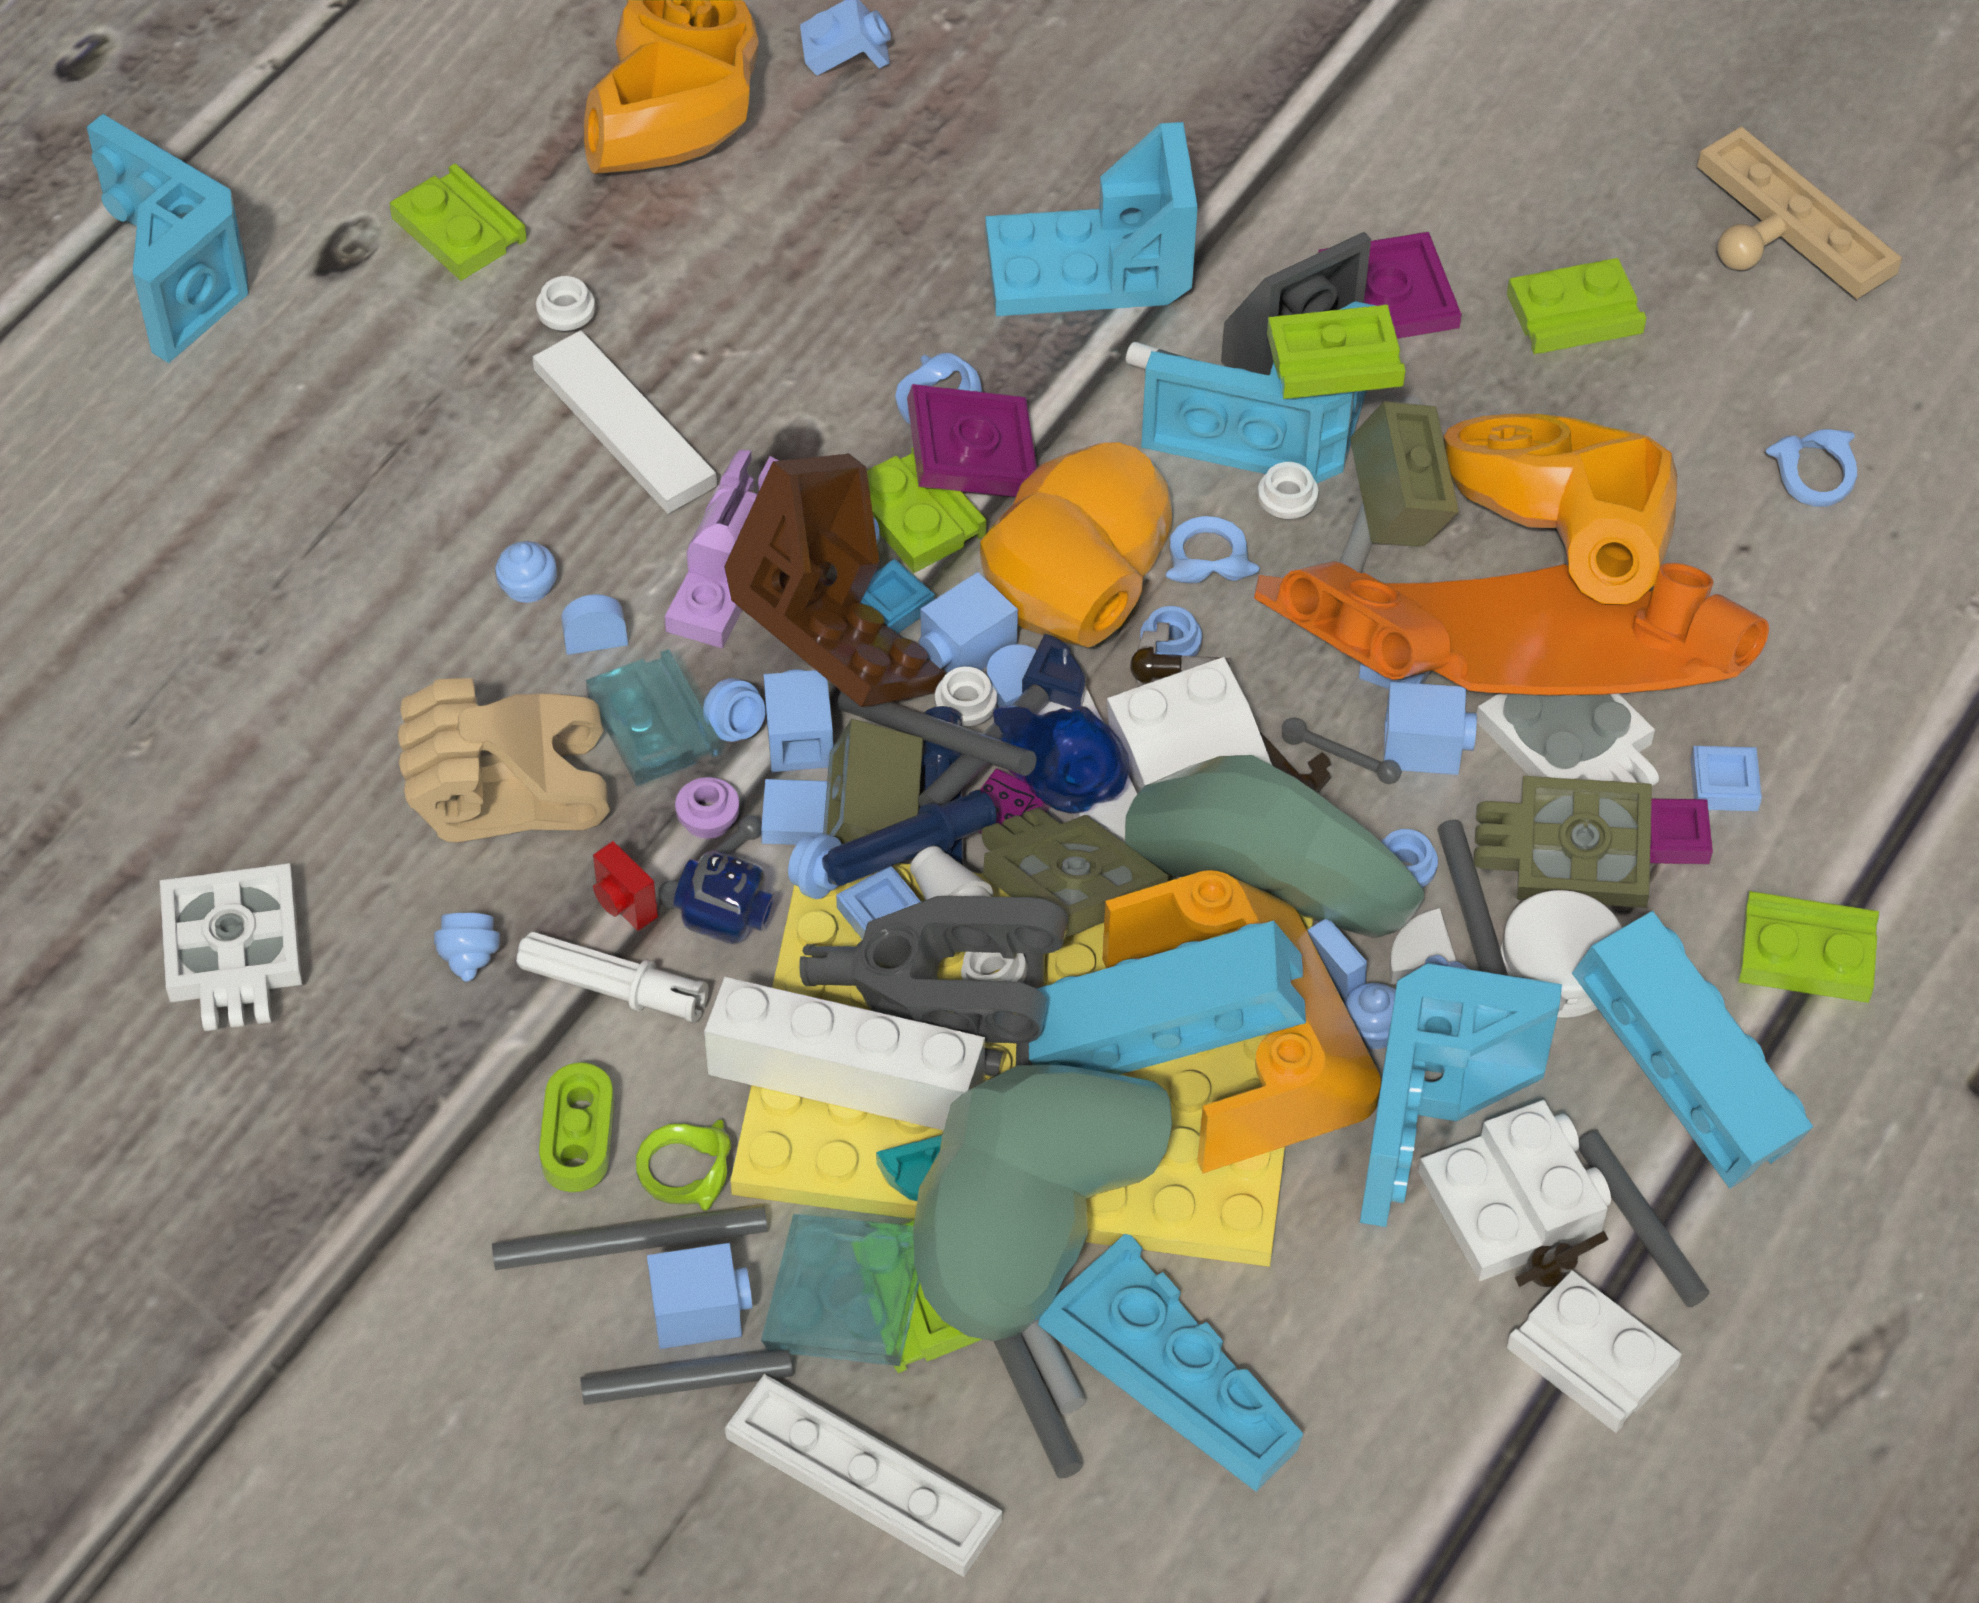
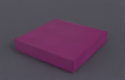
[1318,231,1462,339]
[907,384,1037,497]

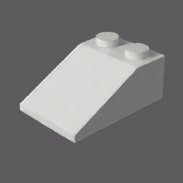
[1107,657,1272,879]

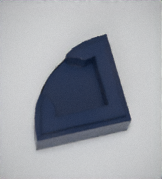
[1022,634,1085,711]

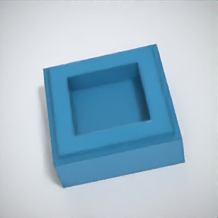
[860,559,935,634]

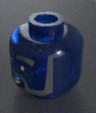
[673,850,775,944]

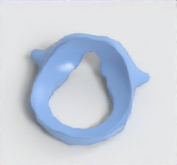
[895,353,982,424]
[1766,429,1857,507]
[1165,516,1260,583]

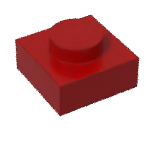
[593,841,658,931]

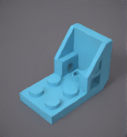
[87,114,249,363]
[985,122,1198,316]
[1141,301,1376,483]
[1360,963,1562,1227]

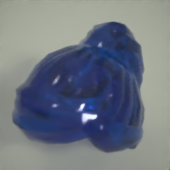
[993,705,1130,814]

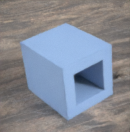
[919,572,1018,673]
[763,669,833,772]
[1383,681,1477,775]
[647,1243,753,1349]

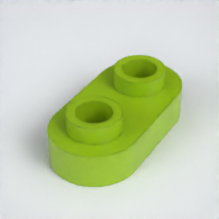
[539,1063,614,1192]

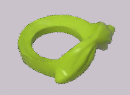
[636,1119,731,1211]

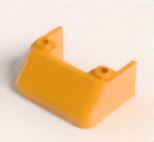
[1102,870,1381,1174]

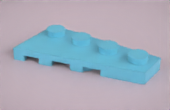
[1038,1234,1304,1492]

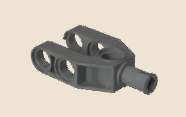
[799,896,1069,1043]

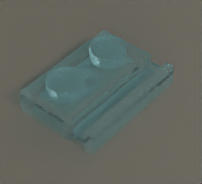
[585,649,721,786]

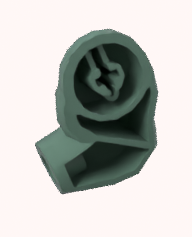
[1125,755,1425,938]

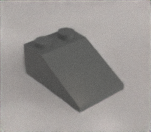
[1221,232,1371,375]

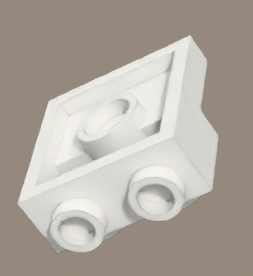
[1418,1100,1611,1282]

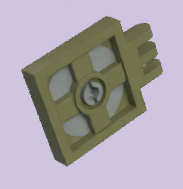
[1473,776,1652,908]
[982,808,1168,938]

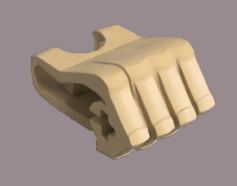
[398,678,610,843]

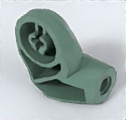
[913,1065,1172,1341]

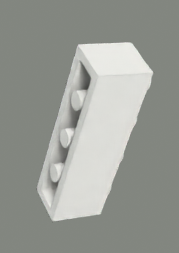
[704,977,985,1130]

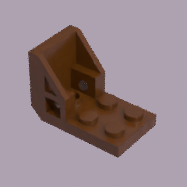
[724,453,946,707]

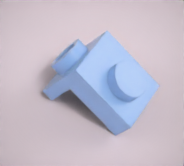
[800,0,891,76]

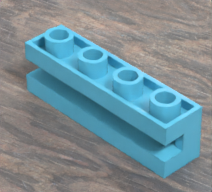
[1572,911,1814,1189]
[1029,921,1306,1075]

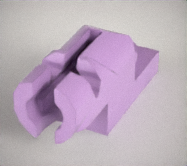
[664,450,779,649]

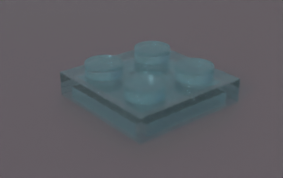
[761,1214,920,1366]

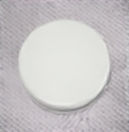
[1501,890,1622,1018]

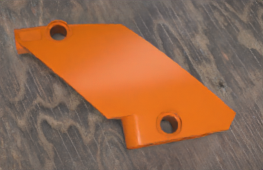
[1254,561,1769,695]

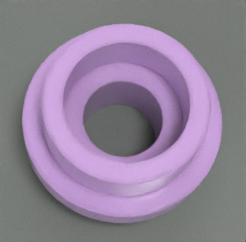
[675,777,739,839]

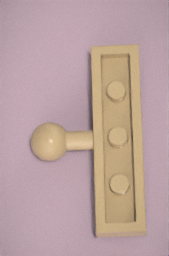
[1697,126,1902,299]

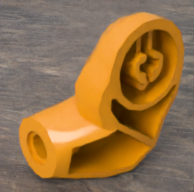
[584,0,759,174]
[1443,414,1678,604]
[980,442,1172,648]

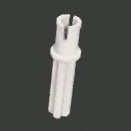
[516,932,709,1023]

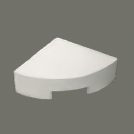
[1389,908,1456,984]

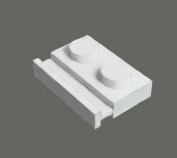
[1507,1270,1682,1433]

